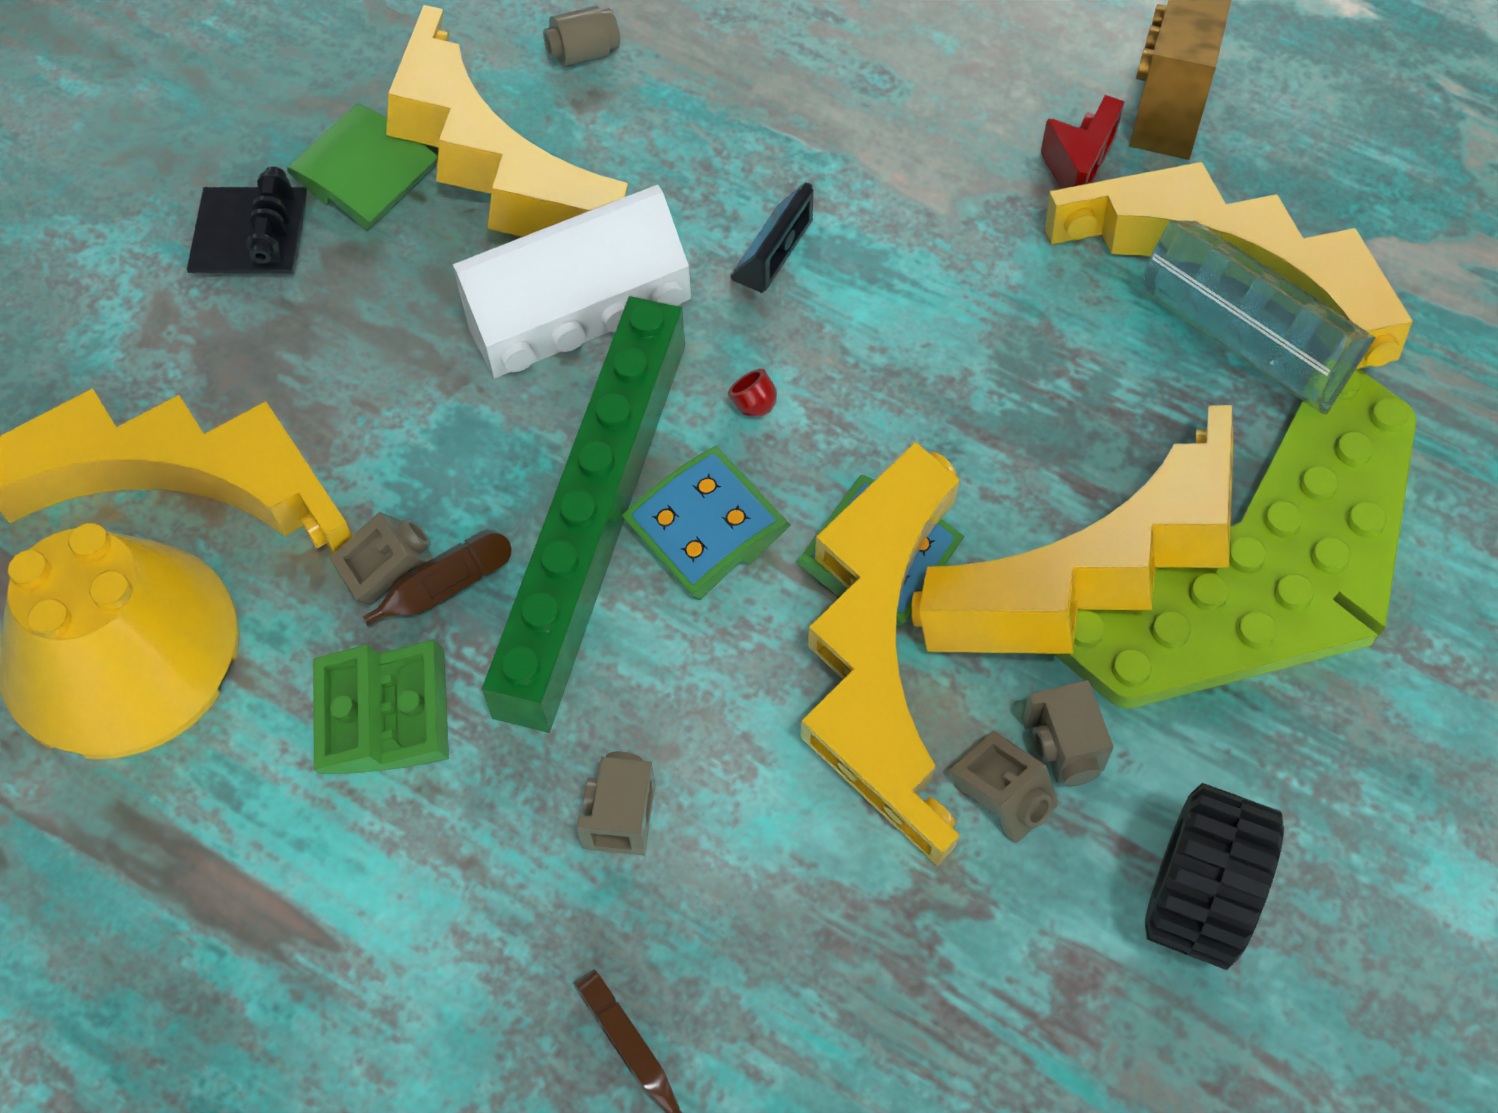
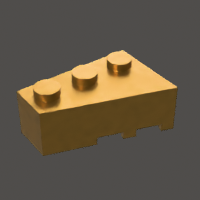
[1129,0,1231,160]

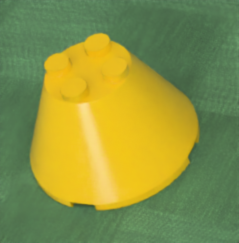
[0,523,240,759]

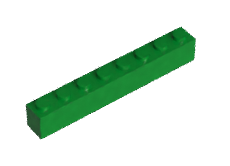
[482,296,685,733]

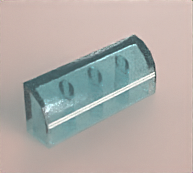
[1143,220,1376,415]

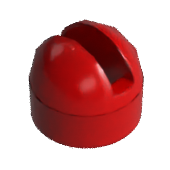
[728,368,777,416]

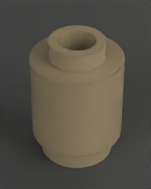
[543,6,620,67]

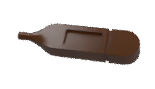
[363,529,512,625]
[574,969,682,1113]

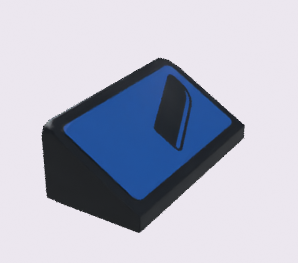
[730,182,814,293]

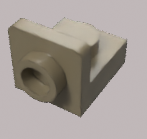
[330,512,433,605]
[949,731,1058,843]

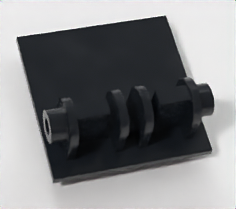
[187,166,307,273]

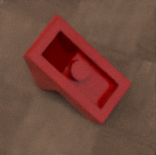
[1041,95,1125,189]

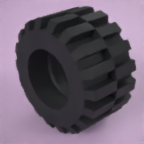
[1145,783,1284,970]

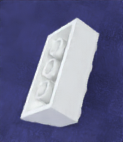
[453,184,691,379]

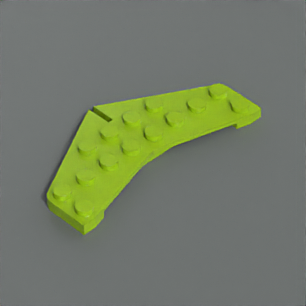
[1054,354,1417,708]

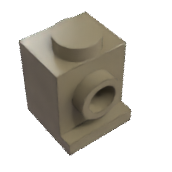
[1022,680,1114,786]
[577,751,655,856]

